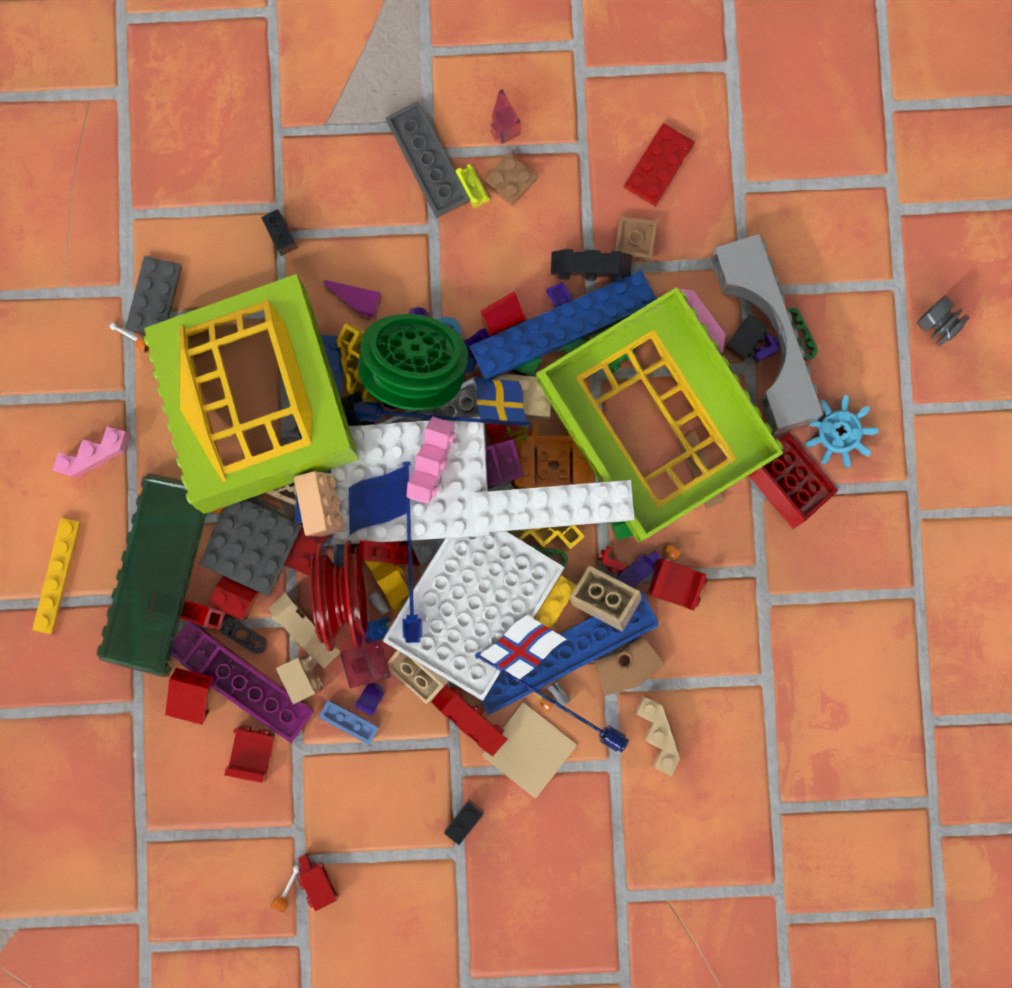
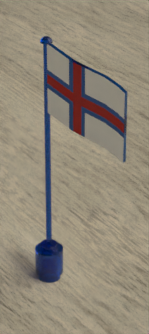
[475,615,629,752]

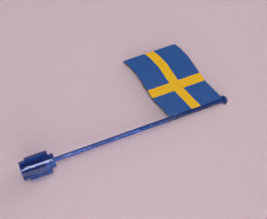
[354,378,531,429]

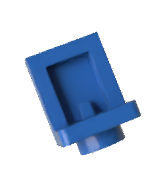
[364,617,391,644]

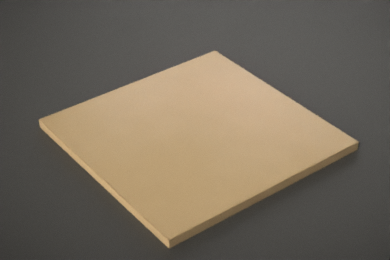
[481,702,577,799]

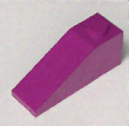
[323,280,382,319]

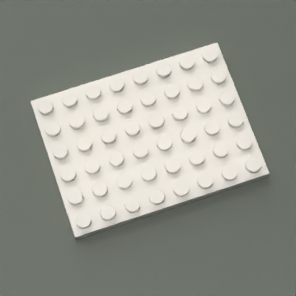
[331,417,490,545]
[382,531,565,701]

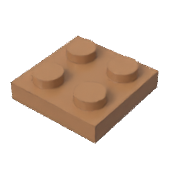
[484,153,537,206]
[614,216,657,260]

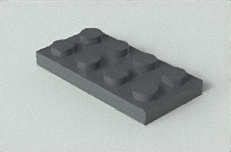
[125,256,182,334]

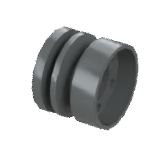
[916,295,969,346]

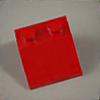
[208,576,260,620]

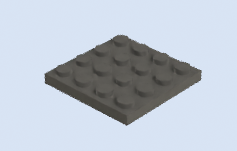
[199,500,302,596]

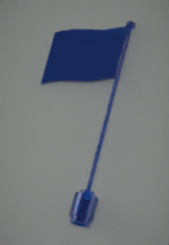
[348,461,423,643]

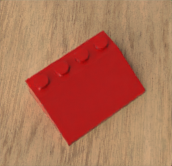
[748,432,838,529]

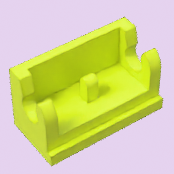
[456,164,490,209]

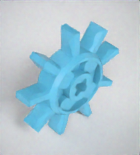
[805,395,878,468]

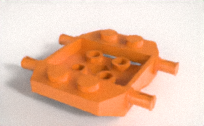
[515,424,593,489]

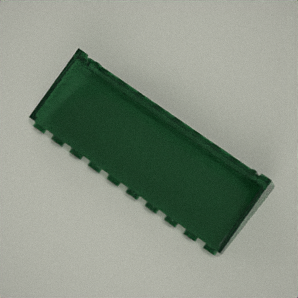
[97,473,207,677]

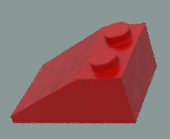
[480,291,526,337]

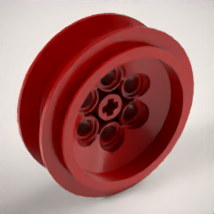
[310,540,368,652]

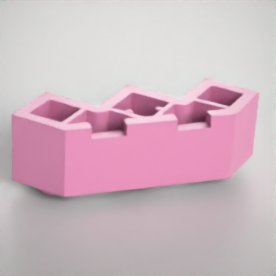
[678,288,726,355]
[407,416,456,504]
[52,426,131,478]

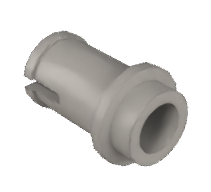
[368,591,391,616]
[548,681,571,707]

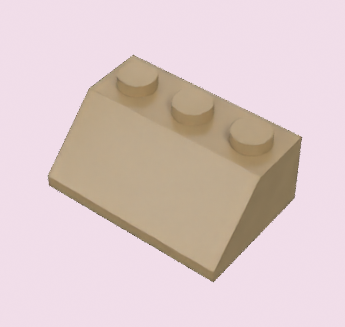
[384,650,449,704]

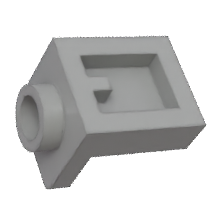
[281,416,300,443]

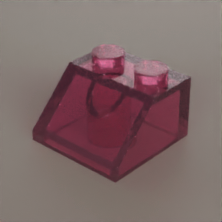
[490,89,521,145]
[340,640,391,689]

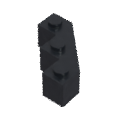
[551,249,632,282]

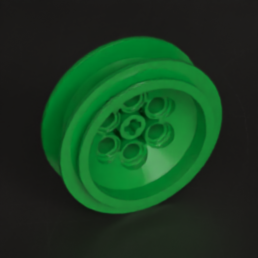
[358,314,468,410]

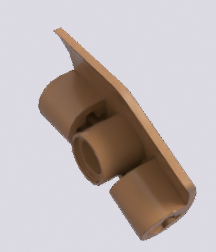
[594,636,664,696]

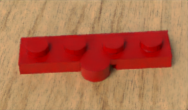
[358,540,420,566]

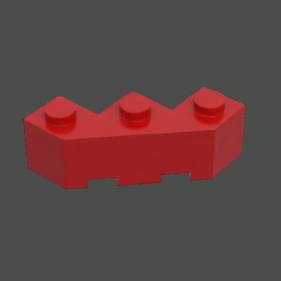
[431,684,508,757]

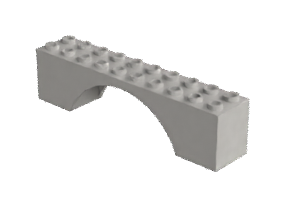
[711,234,824,436]

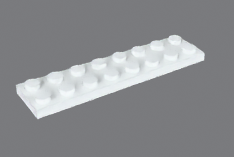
[471,480,634,533]

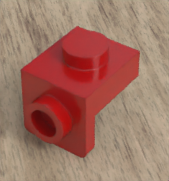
[598,546,626,574]

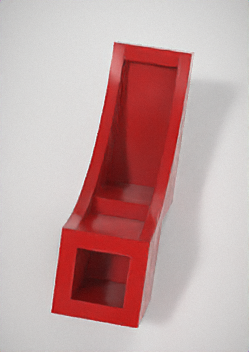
[148,590,225,630]

